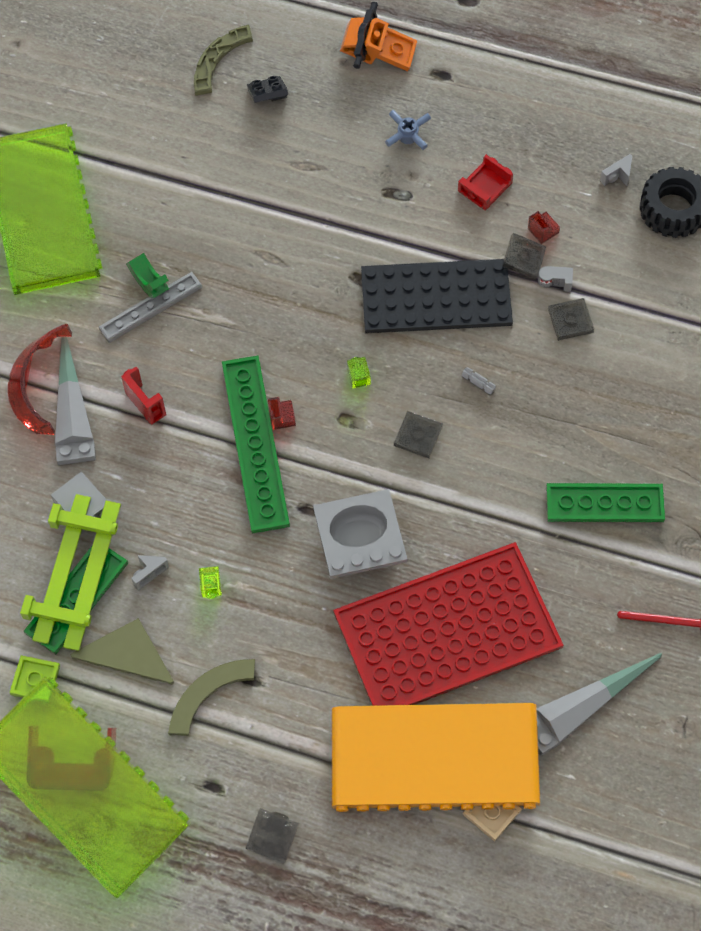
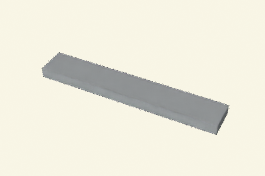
[99,272,202,343]

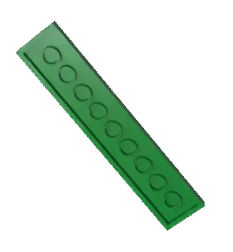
[222,355,290,534]

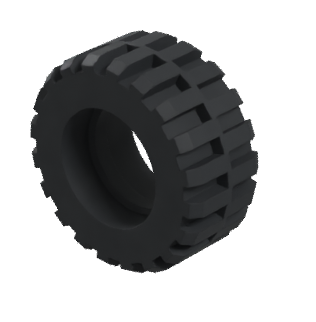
[639,167,701,238]

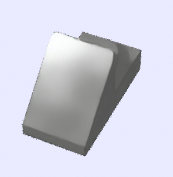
[600,154,632,186]
[131,555,169,591]

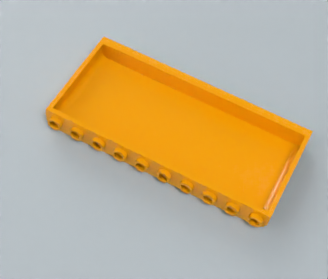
[332,703,540,812]

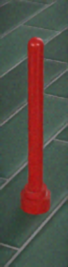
[617,611,701,630]

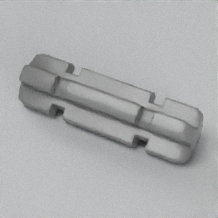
[462,367,496,394]

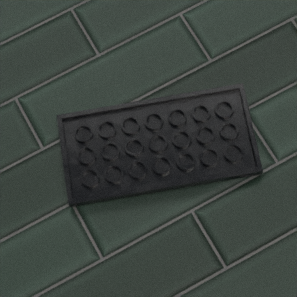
[361,259,513,334]

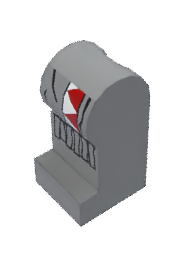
[538,266,573,292]

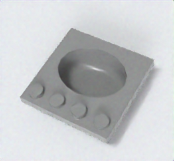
[313,489,408,579]

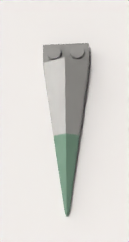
[55,328,96,465]
[537,653,662,756]

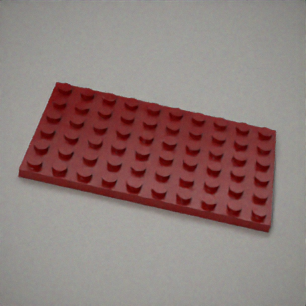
[333,542,564,706]

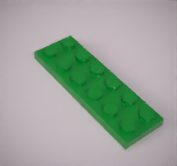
[546,483,665,522]
[24,545,128,655]

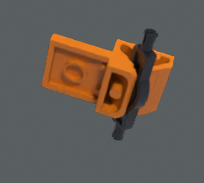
[340,1,417,71]

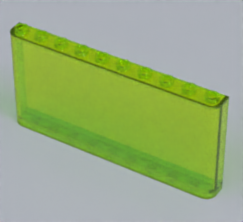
[0,123,102,295]
[0,677,191,898]

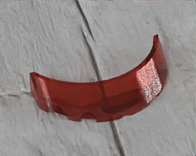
[8,324,72,435]

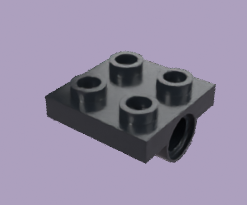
[247,76,288,103]

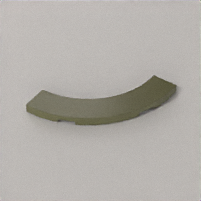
[194,24,253,96]
[168,659,256,736]

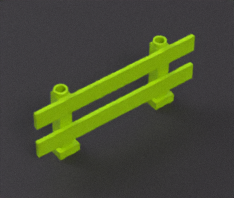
[20,494,121,651]

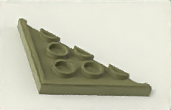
[70,618,174,685]

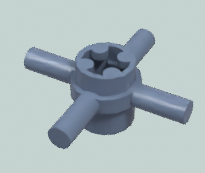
[385,110,431,150]

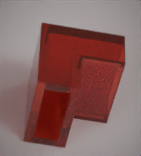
[528,211,560,244]
[268,397,296,430]

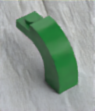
[126,253,169,298]

